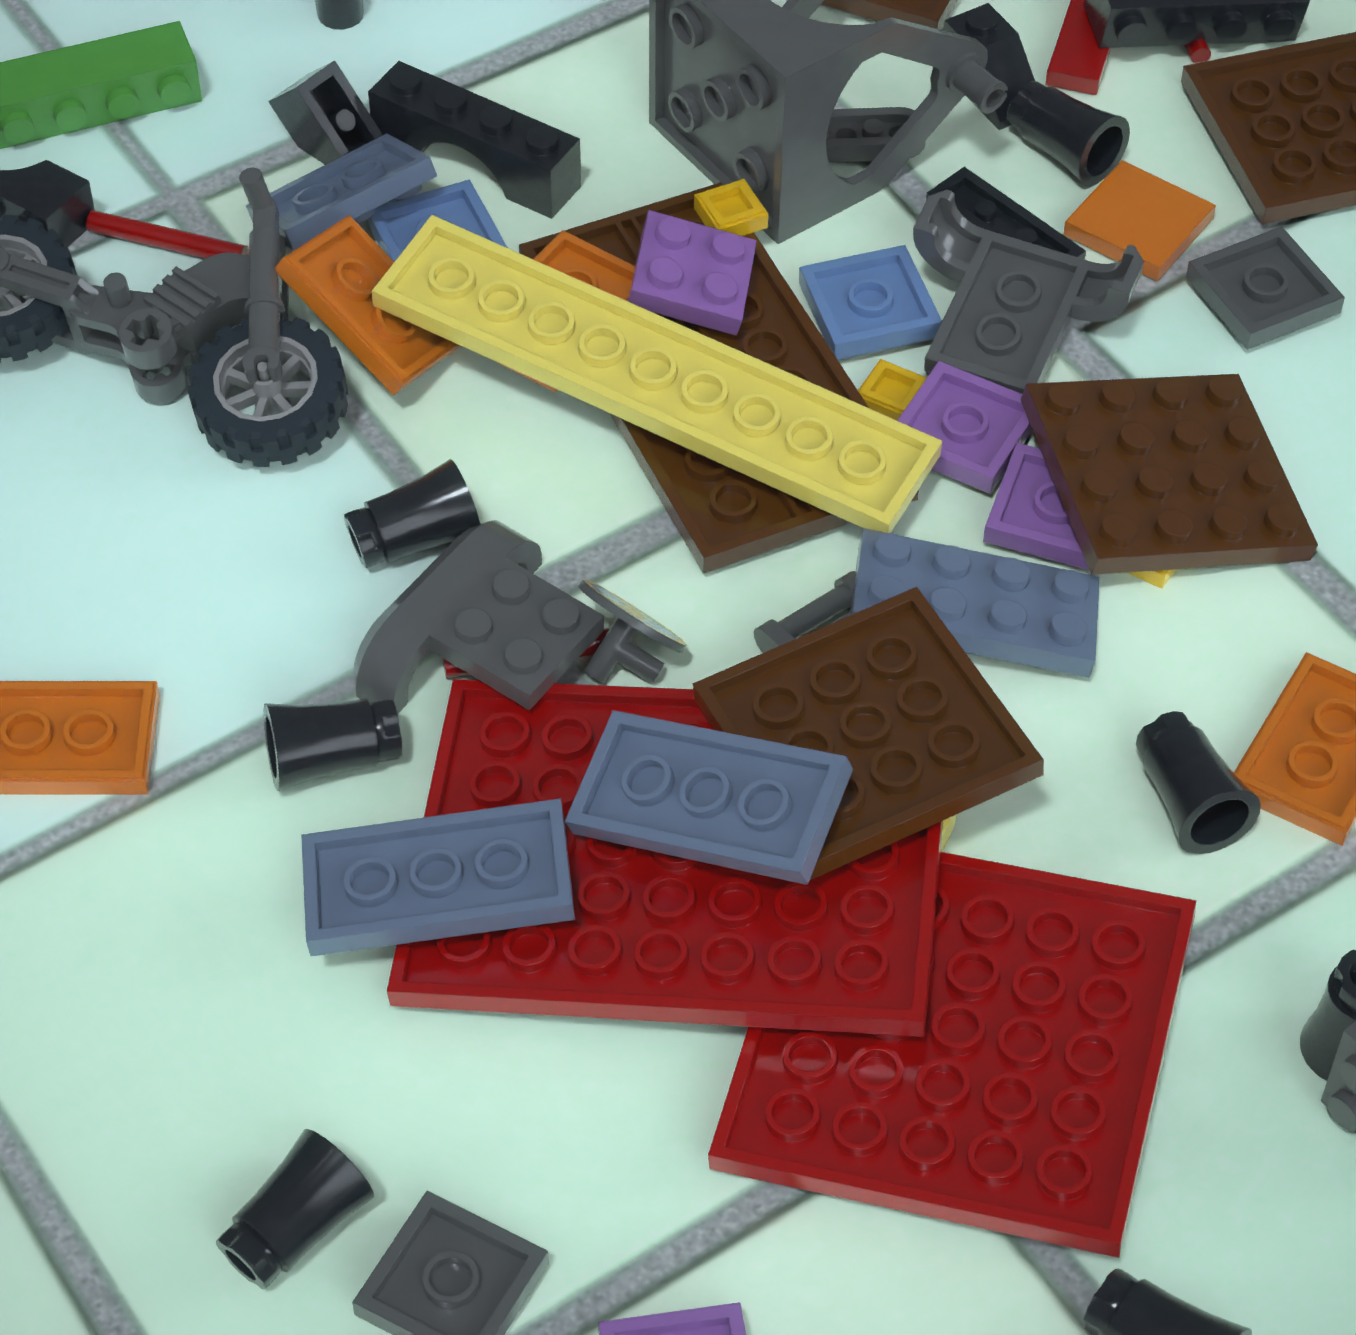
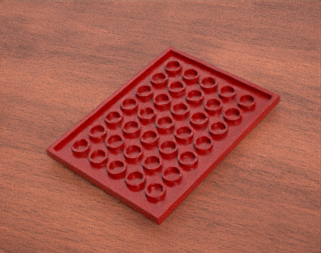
[387,679,943,1037]

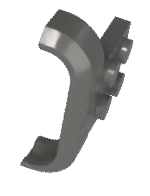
[913,190,1144,394]
[354,520,604,714]

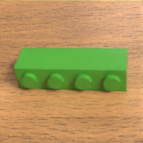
[0,21,202,149]

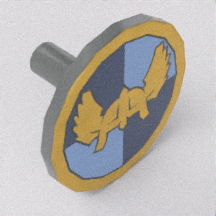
[578,579,687,684]

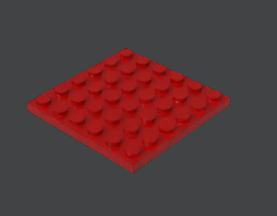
[708,852,1197,1258]

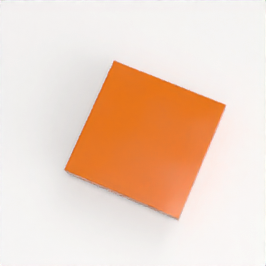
[1063,160,1216,281]

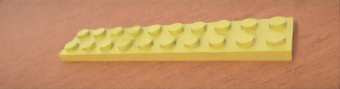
[372,215,942,533]

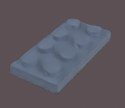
[850,528,1100,678]
[564,710,853,885]
[301,798,575,956]

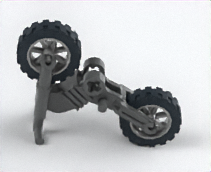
[0,167,348,467]

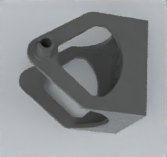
[649,0,1008,244]

